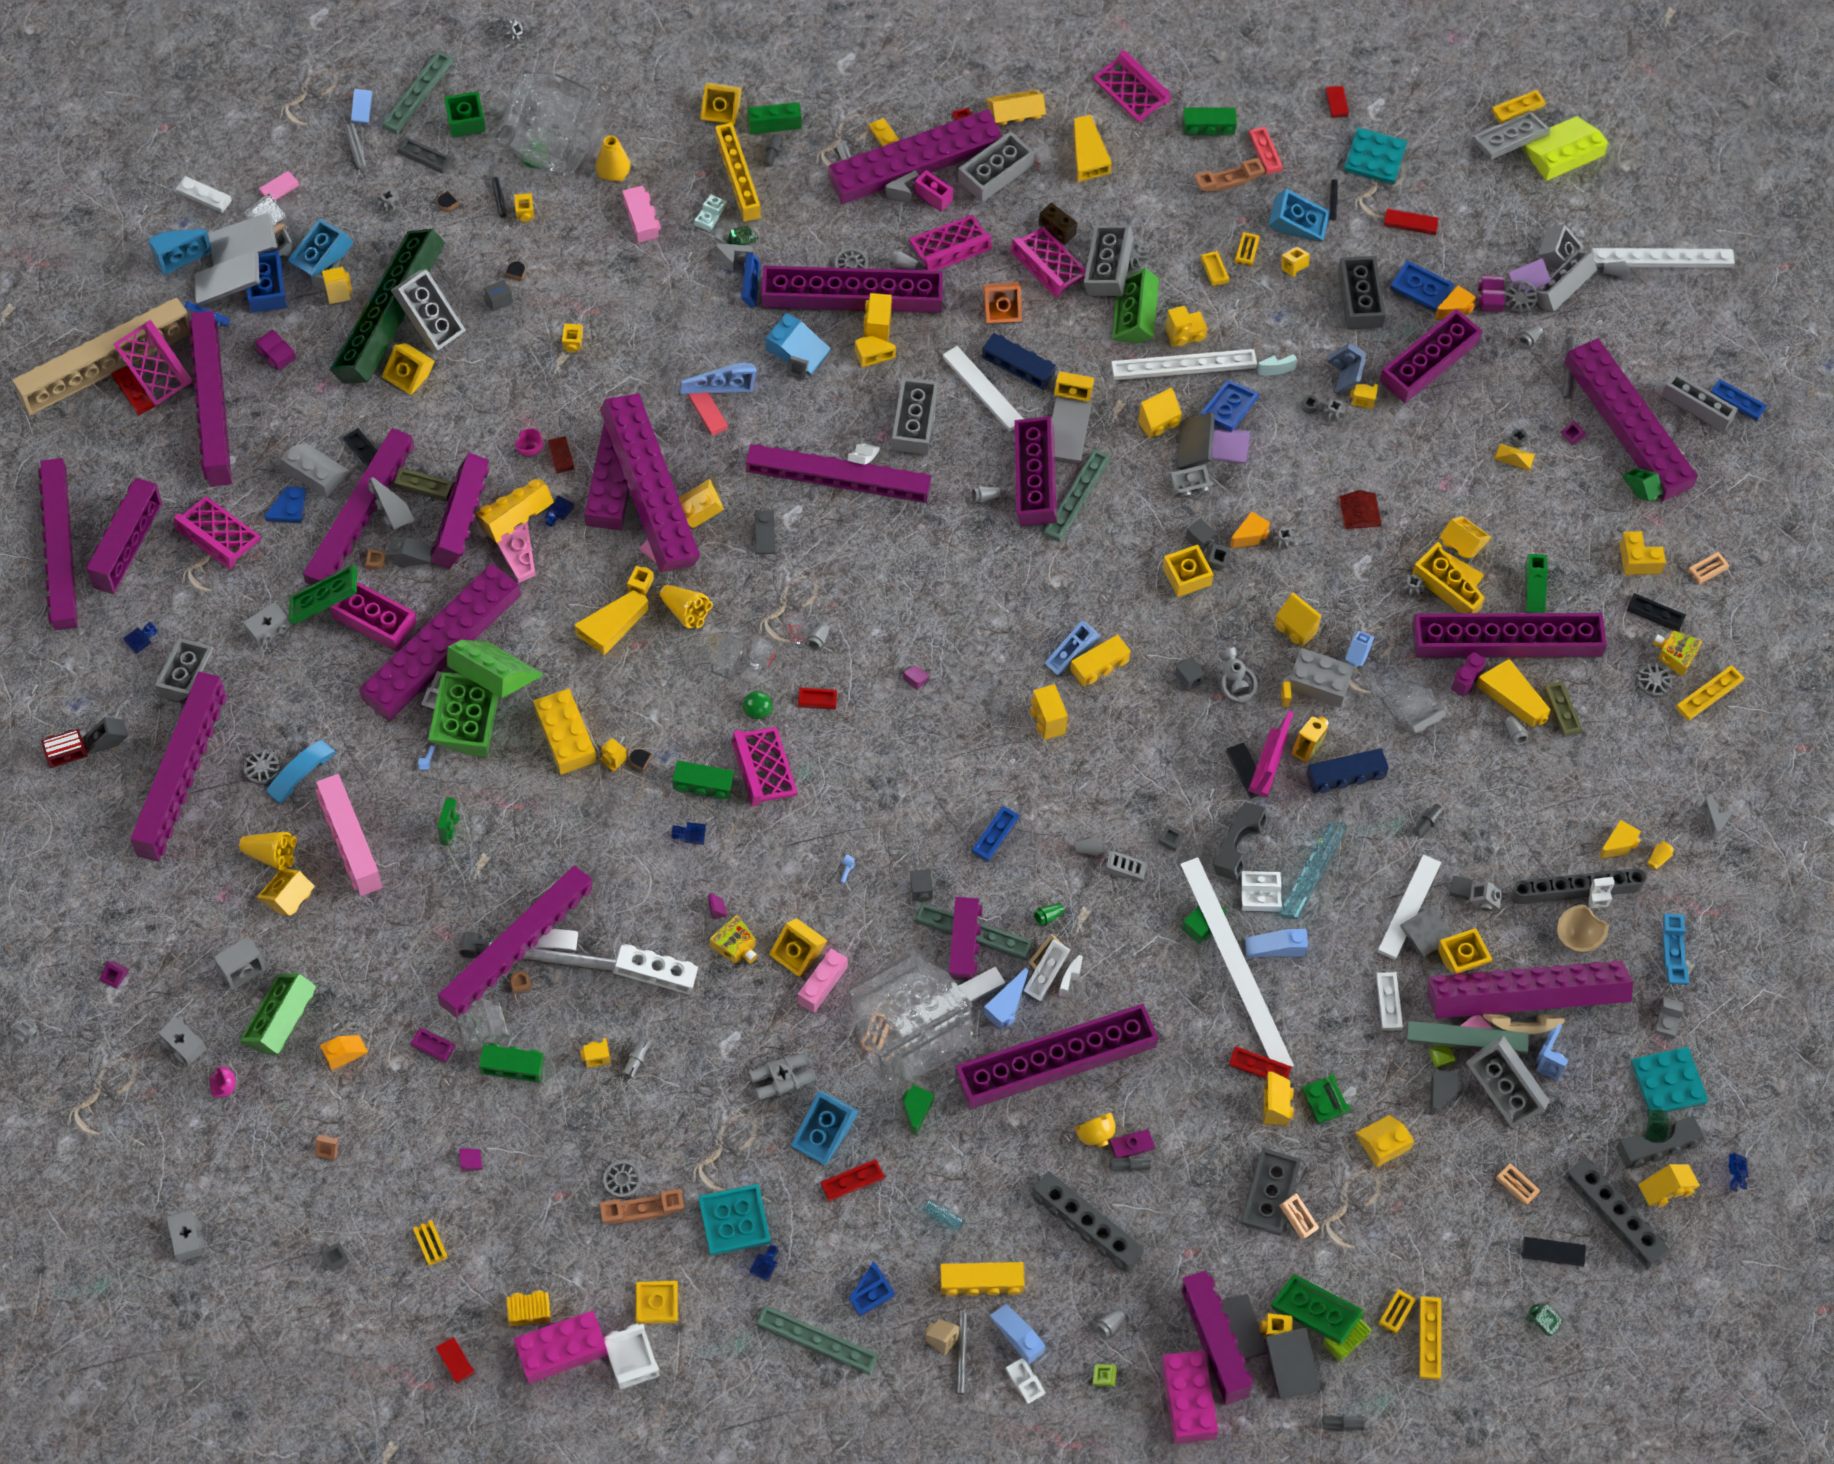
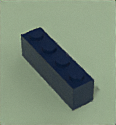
[982,333,1056,390]
[1306,748,1389,793]

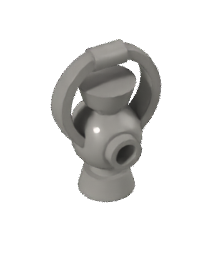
[1218,647,1257,704]

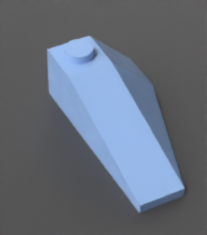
[680,363,757,394]

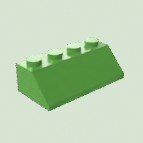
[1112,268,1159,343]
[240,973,317,1054]

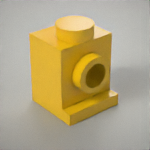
[514,193,535,222]
[1281,247,1310,277]
[562,323,583,353]
[1349,384,1378,409]
[627,565,654,597]
[600,738,627,772]
[580,1038,611,1068]
[1260,1314,1292,1339]

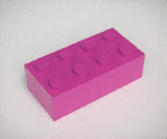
[330,582,417,651]
[513,1310,608,1384]
[1161,1350,1218,1444]

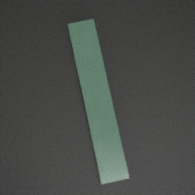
[382,51,453,134]
[1043,449,1111,542]
[915,903,1033,961]
[1407,1021,1528,1054]
[756,1306,879,1375]

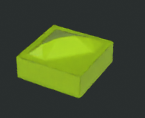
[1428,1045,1456,1069]
[1092,1364,1117,1387]

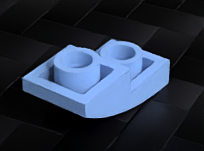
[351,89,372,124]

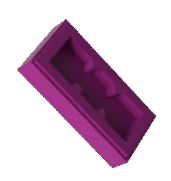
[410,1027,456,1063]
[1110,1129,1155,1158]

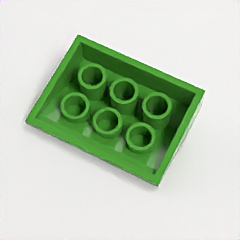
[447,640,543,698]
[428,672,499,757]

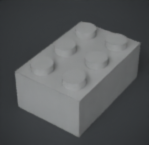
[1289,648,1355,708]

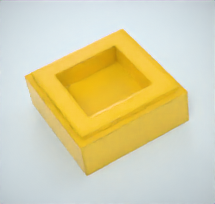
[1281,681,1291,707]

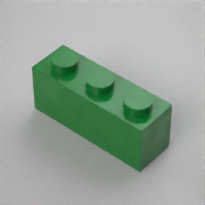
[747,102,802,134]
[1182,107,1237,136]
[672,760,734,800]
[479,1043,545,1083]

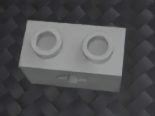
[243,602,290,647]
[158,1017,207,1066]
[167,1211,205,1262]

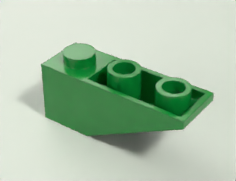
[1524,554,1548,613]

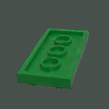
[288,565,358,625]
[1271,1274,1364,1345]

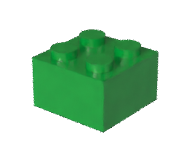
[444,91,486,137]

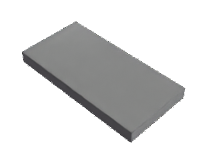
[1472,111,1550,160]
[208,212,277,266]
[195,250,259,306]
[1052,395,1093,464]

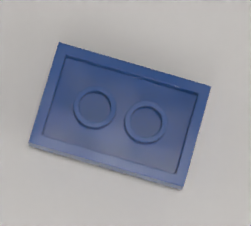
[1390,260,1454,312]
[1200,380,1259,432]

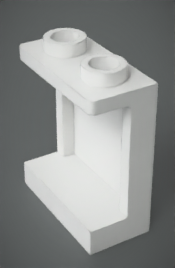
[604,1324,660,1390]

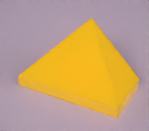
[1494,443,1535,471]

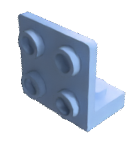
[1535,1024,1568,1082]

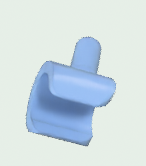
[418,746,435,770]
[840,855,855,883]

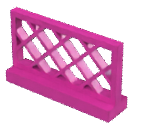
[1093,49,1170,123]
[909,215,992,271]
[1010,227,1086,297]
[113,320,193,406]
[174,496,261,569]
[1248,710,1294,798]
[731,727,797,807]

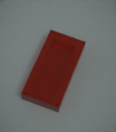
[548,436,575,474]

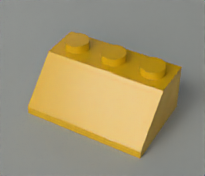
[986,90,1046,125]

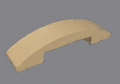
[1483,1014,1564,1034]

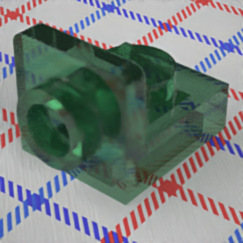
[726,225,758,245]
[1644,1109,1670,1142]
[1525,1303,1563,1336]

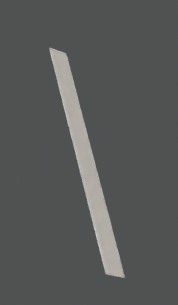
[1181,857,1294,1067]

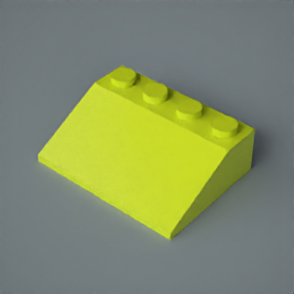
[1521,116,1609,181]

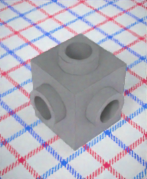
[1470,881,1502,912]

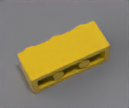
[1070,634,1131,687]

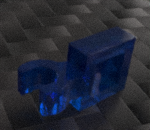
[545,495,574,527]
[123,621,158,654]
[671,822,706,845]
[1728,1153,1748,1192]
[749,1243,779,1282]

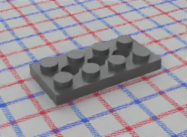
[1241,1148,1302,1236]

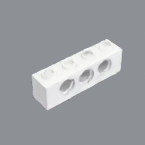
[613,945,698,995]

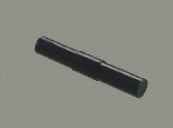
[492,177,507,218]
[1329,179,1338,220]

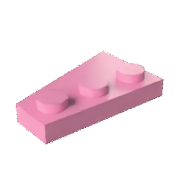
[495,522,536,583]

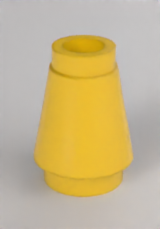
[1647,841,1674,870]

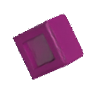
[1560,420,1588,446]
[903,665,930,690]
[708,893,727,919]
[99,961,129,989]
[459,1148,482,1172]

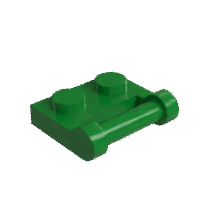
[437,797,459,846]
[1301,1074,1351,1125]

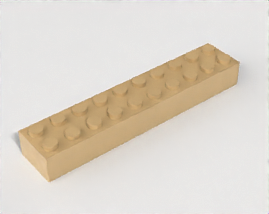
[12,297,191,415]

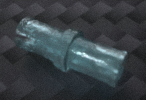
[923,1200,964,1231]

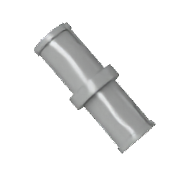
[622,1037,651,1079]

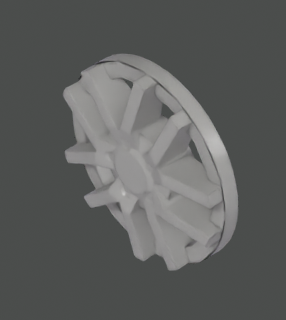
[1127,241,1149,271]
[835,248,868,269]
[1504,280,1538,313]
[1637,663,1673,697]
[243,749,280,784]
[603,1161,642,1199]

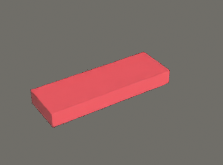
[1248,127,1283,175]
[687,392,728,435]

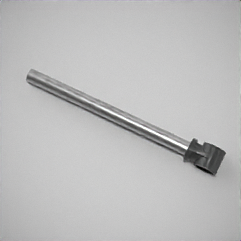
[459,932,638,971]

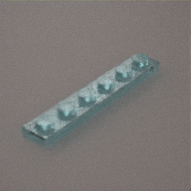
[1279,821,1348,919]

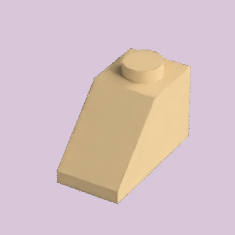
[925,1319,959,1356]

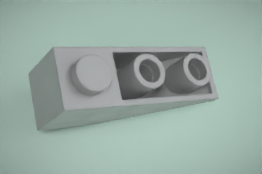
[367,477,414,530]

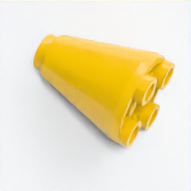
[595,135,630,181]
[659,585,713,628]
[239,831,297,871]

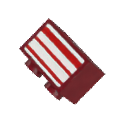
[41,728,88,769]

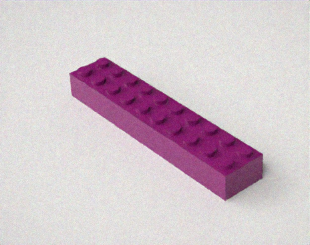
[827,109,1003,205]
[762,266,943,313]
[188,311,232,487]
[1564,338,1698,501]
[600,393,700,573]
[359,563,521,722]
[1412,613,1607,658]
[130,671,227,862]
[1427,960,1633,1018]
[955,1003,1158,1110]

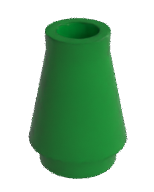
[1034,903,1064,926]

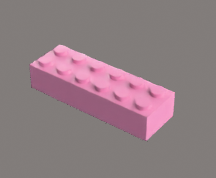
[315,774,383,897]

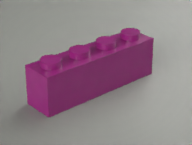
[949,897,983,980]

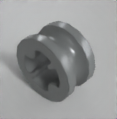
[1301,395,1319,414]
[1510,429,1528,447]

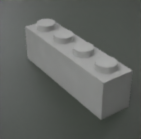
[1537,250,1597,311]
[1661,372,1738,433]

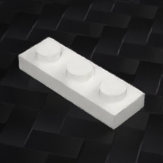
[176,176,232,213]
[1024,940,1071,1001]
[1376,972,1403,1031]

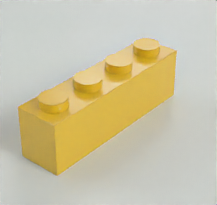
[940,1262,1025,1297]

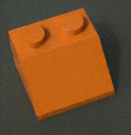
[983,282,1022,323]

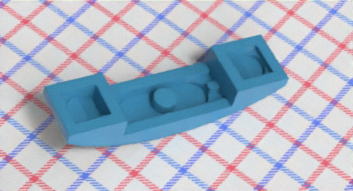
[266,740,336,804]
[1663,913,1689,985]

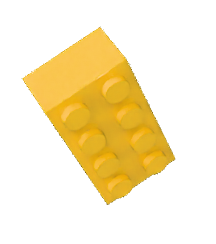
[533,688,597,775]

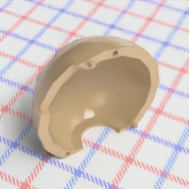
[1557,905,1609,953]

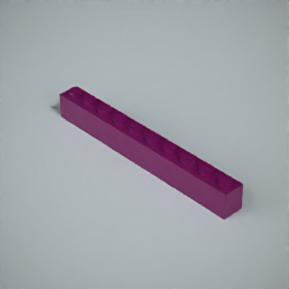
[303,428,414,585]
[746,444,932,503]
[38,458,78,630]
[438,865,592,1018]

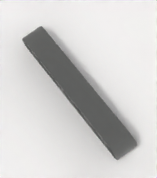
[1511,868,1646,904]

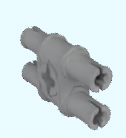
[749,1052,816,1101]

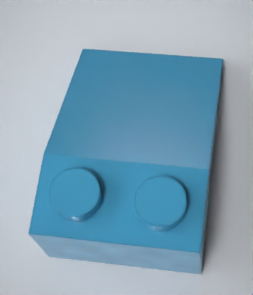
[1268,189,1330,242]
[288,218,353,277]
[148,229,212,275]
[766,313,831,375]
[791,1091,859,1165]

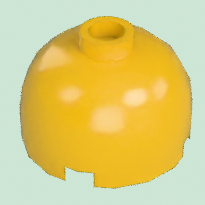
[1074,1112,1116,1148]

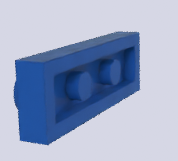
[741,252,760,308]
[1710,379,1767,422]
[972,806,1019,862]

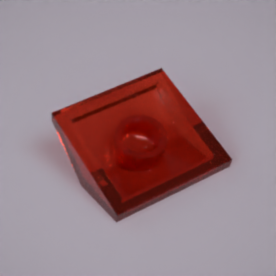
[1339,490,1382,529]

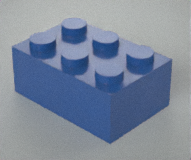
[247,251,287,313]

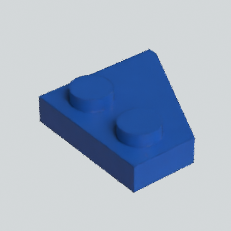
[184,301,231,327]
[265,487,306,523]
[849,1261,895,1317]

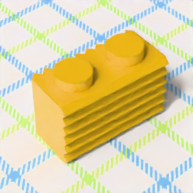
[322,266,353,304]
[1054,371,1095,402]
[506,1290,551,1327]

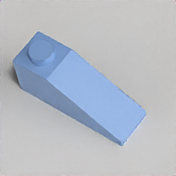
[1045,621,1101,676]
[1245,929,1308,957]
[984,968,1028,1030]
[990,1304,1045,1365]

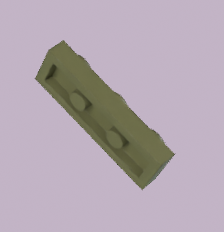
[394,468,453,501]
[1544,681,1583,737]

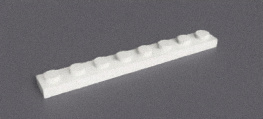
[1591,248,1735,268]
[1111,349,1257,380]

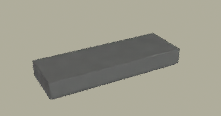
[397,137,452,174]

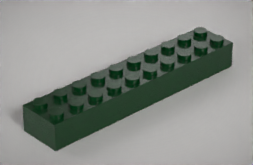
[329,228,445,384]

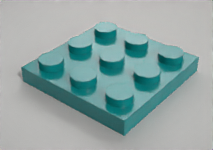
[1344,127,1408,185]
[1631,1046,1709,1116]
[698,1184,771,1256]

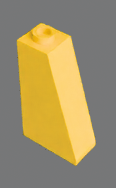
[1073,114,1112,182]
[574,590,649,655]
[1476,659,1550,727]

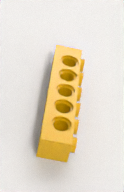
[715,123,761,222]

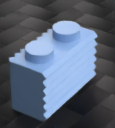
[1345,631,1374,667]

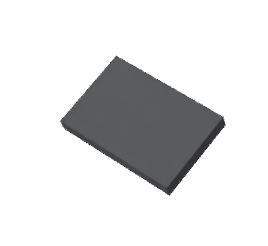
[1177,412,1215,470]
[1221,1294,1268,1360]
[1265,1327,1320,1399]

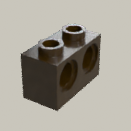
[1038,202,1078,245]

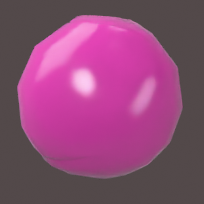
[515,428,543,457]
[210,1066,236,1098]

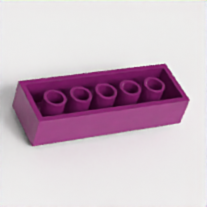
[1379,309,1482,404]
[1014,416,1057,526]
[584,423,630,531]
[430,452,490,569]
[86,477,163,594]
[1181,1270,1253,1405]

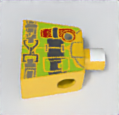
[1653,631,1702,677]
[1291,717,1329,763]
[710,915,758,964]

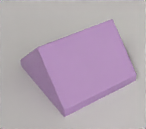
[1509,258,1551,292]
[1212,426,1250,464]

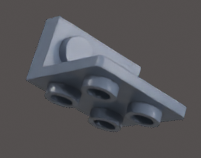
[1327,342,1366,395]

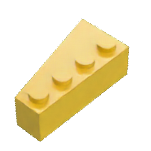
[475,478,554,543]
[1412,541,1485,613]

